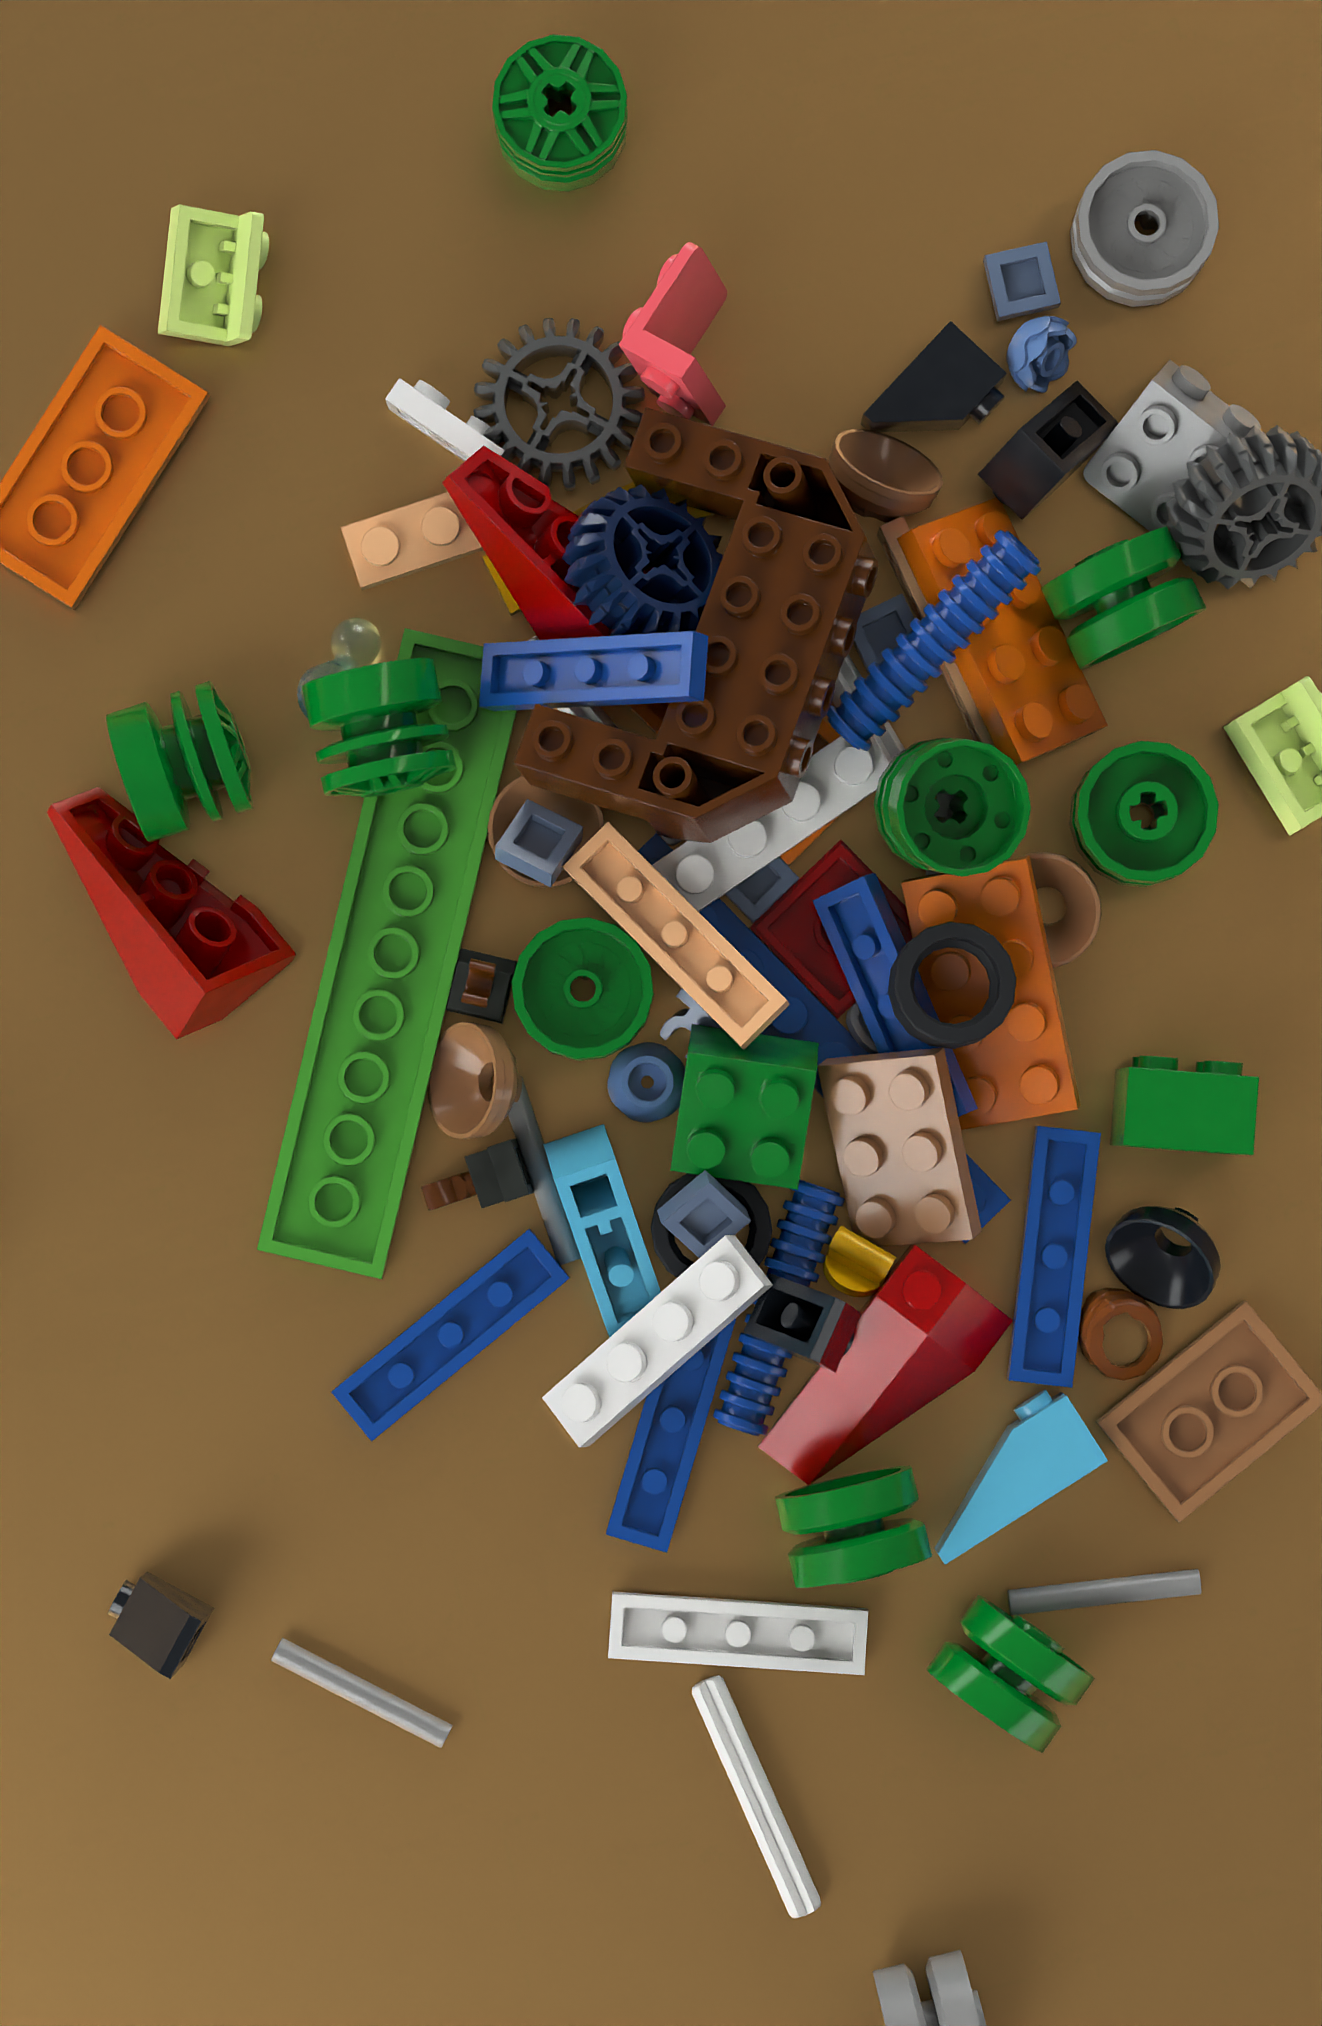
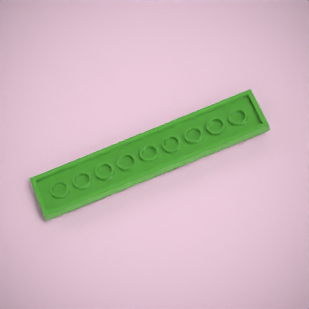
[257,628,518,1279]

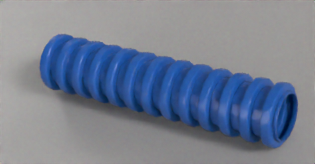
[826,530,1041,751]
[713,1179,845,1436]

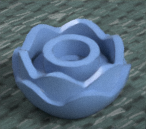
[1006,316,1077,393]
[607,1042,685,1123]

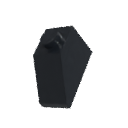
[861,321,1007,432]
[978,381,1119,520]
[744,1273,861,1373]
[108,1572,214,1679]

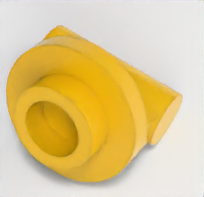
[823,1226,897,1297]

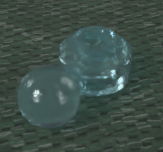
[297,618,381,718]

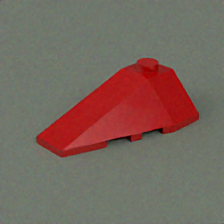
[442,445,654,640]
[47,787,296,1040]
[758,1244,1013,1486]

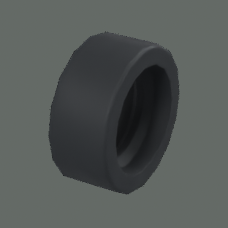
[888,922,1016,1049]
[651,1173,773,1278]

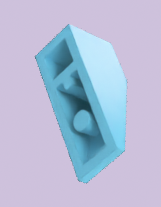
[543,1124,661,1338]
[934,1390,1108,1565]

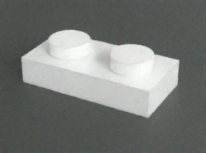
[385,378,505,461]

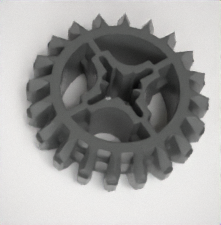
[473,318,645,491]
[1165,425,1322,589]

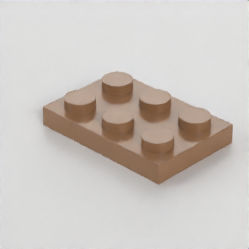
[817,1047,982,1247]
[1096,1301,1322,1523]

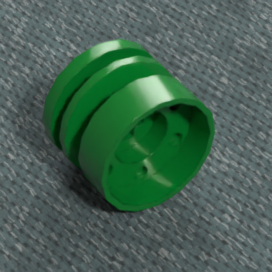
[492,34,628,192]
[302,658,456,798]
[106,681,254,842]
[874,738,1031,877]

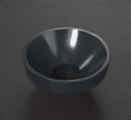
[1105,1206,1221,1309]

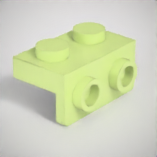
[158,204,269,346]
[1223,676,1322,836]

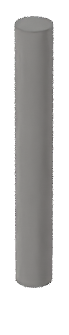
[508,1076,581,1265]
[1007,1569,1202,1615]
[271,1638,453,1748]

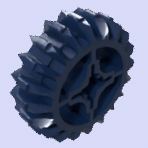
[562,484,723,636]

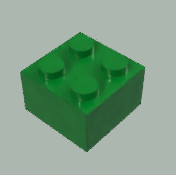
[670,1024,819,1190]
[1110,1056,1259,1155]

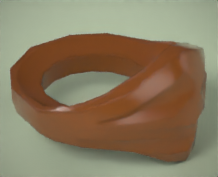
[1078,1288,1163,1381]

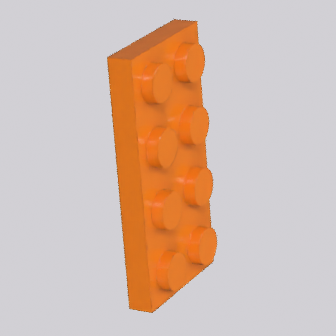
[0,325,210,610]
[896,498,1108,766]
[901,856,1081,1130]

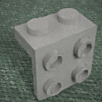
[1083,360,1261,531]

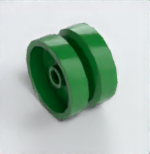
[1041,526,1206,670]
[1069,741,1219,887]
[512,917,654,1061]
[775,1466,932,1588]
[927,1595,1095,1753]

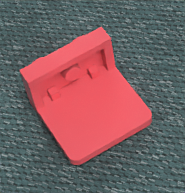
[619,242,727,426]

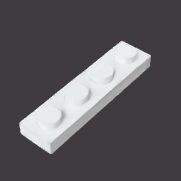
[652,736,890,912]
[542,1235,773,1448]
[608,1591,869,1675]

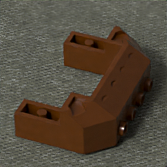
[513,407,878,843]

